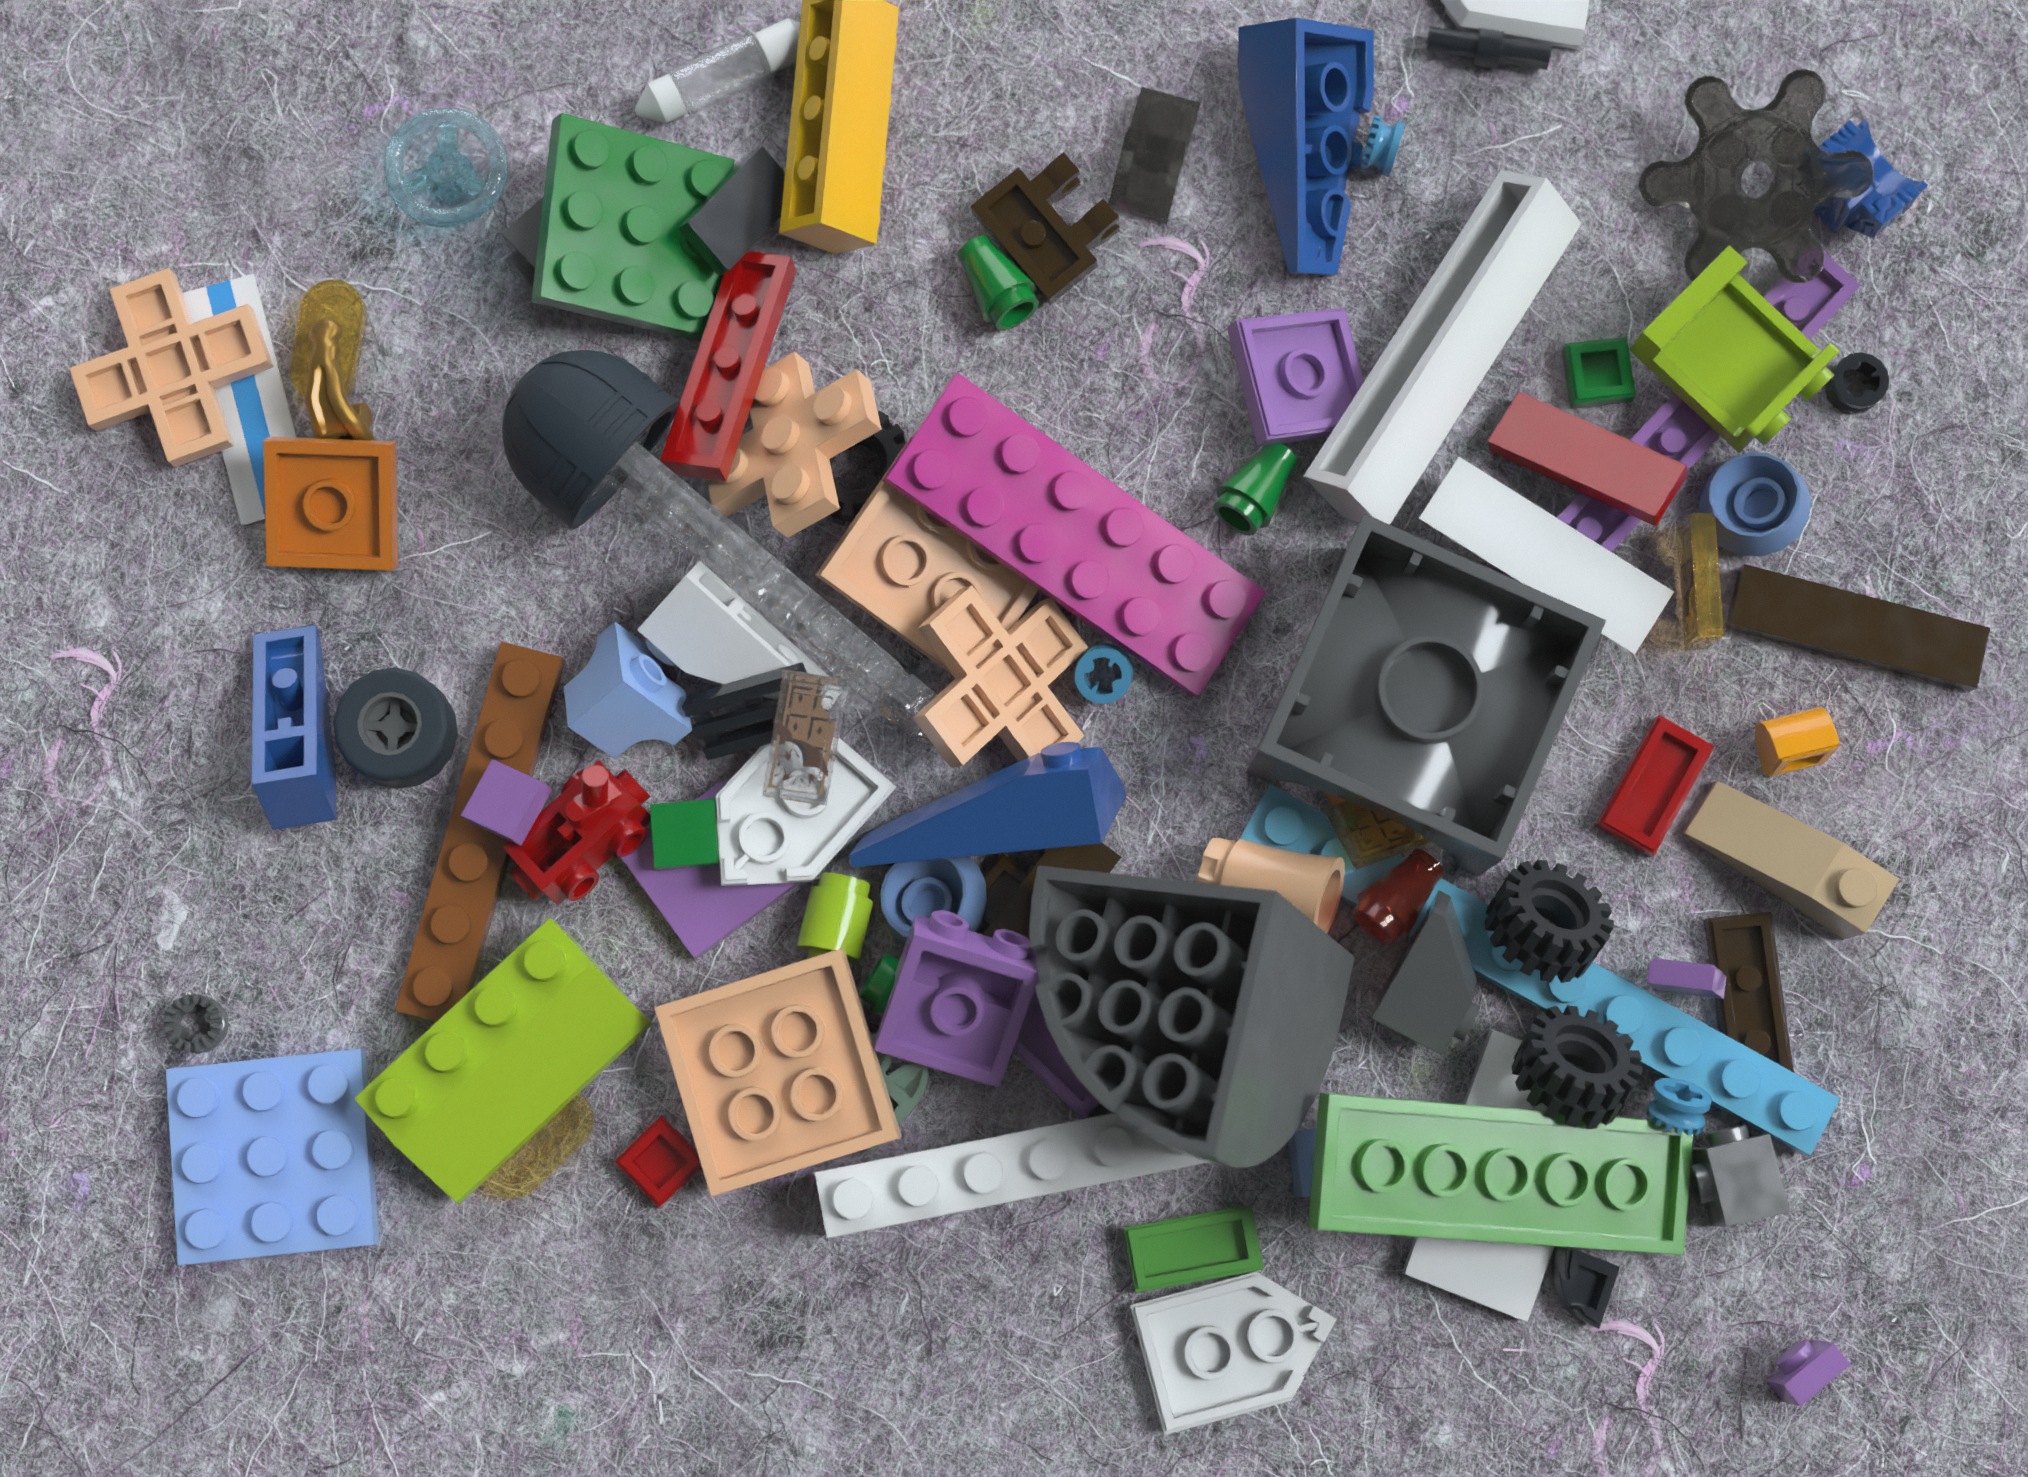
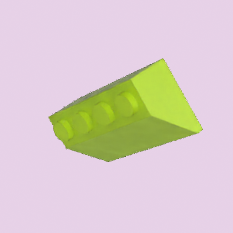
[354,917,653,1204]

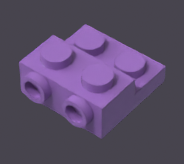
[874,910,1039,1087]

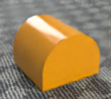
[1755,707,1840,777]

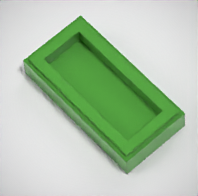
[1123,1204,1264,1293]

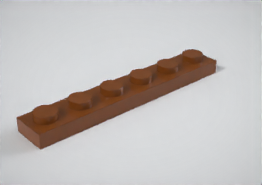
[395,641,566,1022]

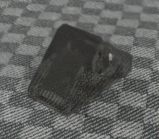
[1108,87,1201,224]

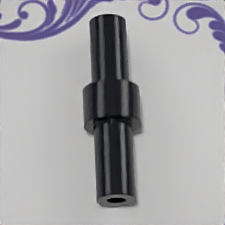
[1425,26,1552,70]

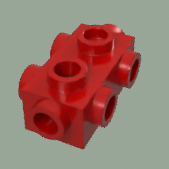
[503,760,651,905]

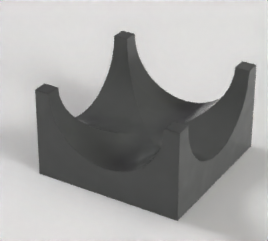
[1245,514,1606,877]

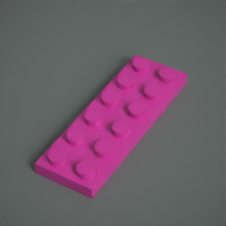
[882,372,1266,697]

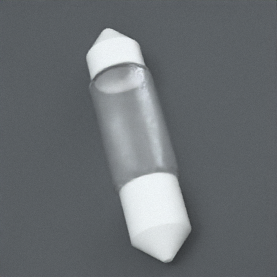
[634,18,800,123]

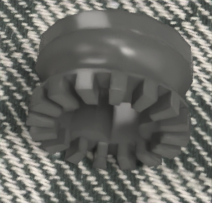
[162,994,229,1054]

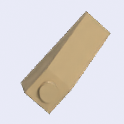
[1682,781,1899,940]

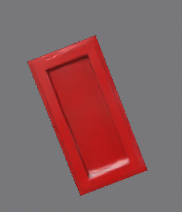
[1594,715,1715,858]

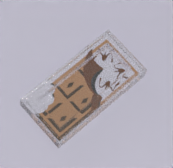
[762,669,848,806]

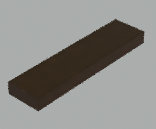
[1725,564,1990,692]

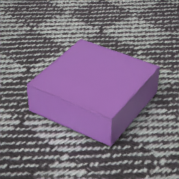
[460,759,552,846]
[1647,958,1726,999]

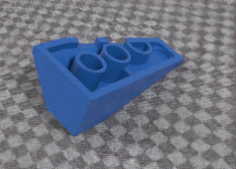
[1237,18,1374,276]
[849,742,1126,867]

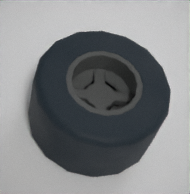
[333,667,458,789]

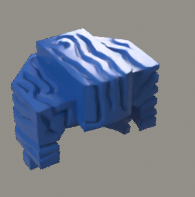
[1799,120,1928,239]

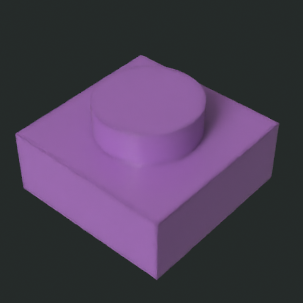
[1767,1339,1851,1406]

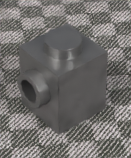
[1689,1125,1790,1227]

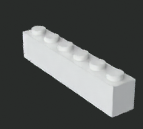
[1303,170,1582,525]
[815,1113,1211,1238]

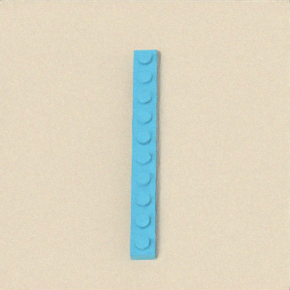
[1240,784,1840,1156]

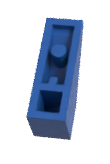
[251,625,337,830]

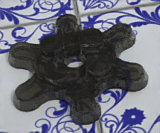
[1638,69,1874,283]

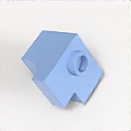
[563,622,692,760]

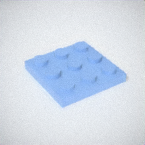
[166,1049,380,1266]

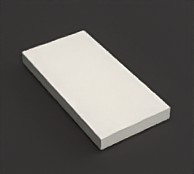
[1401,1030,1585,1322]

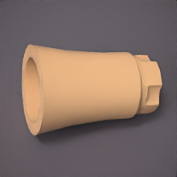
[1197,838,1345,933]

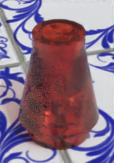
[1352,848,1445,945]

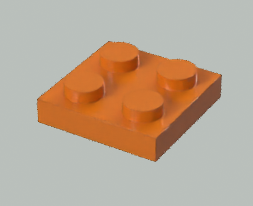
[263,437,398,571]

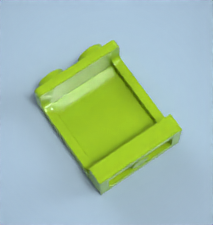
[1629,245,1840,453]

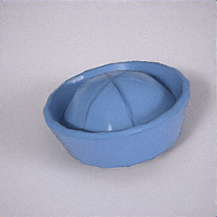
[1698,452,1811,557]
[880,856,987,946]

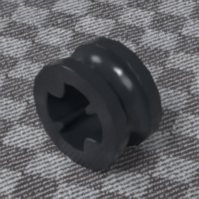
[1825,352,1890,415]

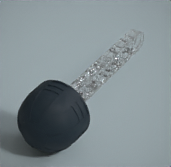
[502,350,937,747]

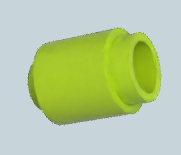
[797,872,873,963]

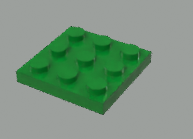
[531,113,735,342]

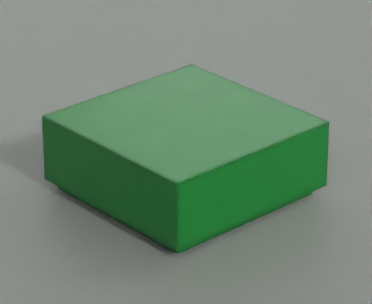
[1562,337,1636,409]
[650,799,720,871]

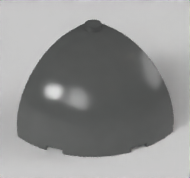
[1029,866,1355,1168]

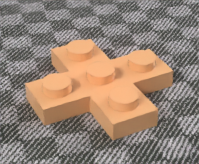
[69,268,274,467]
[707,351,882,538]
[913,585,1088,768]

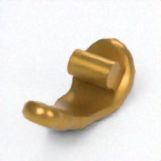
[304,319,376,440]

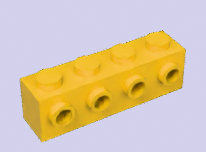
[779,0,899,254]

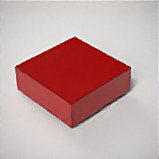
[614,1115,702,1208]

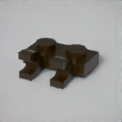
[970,152,1120,305]

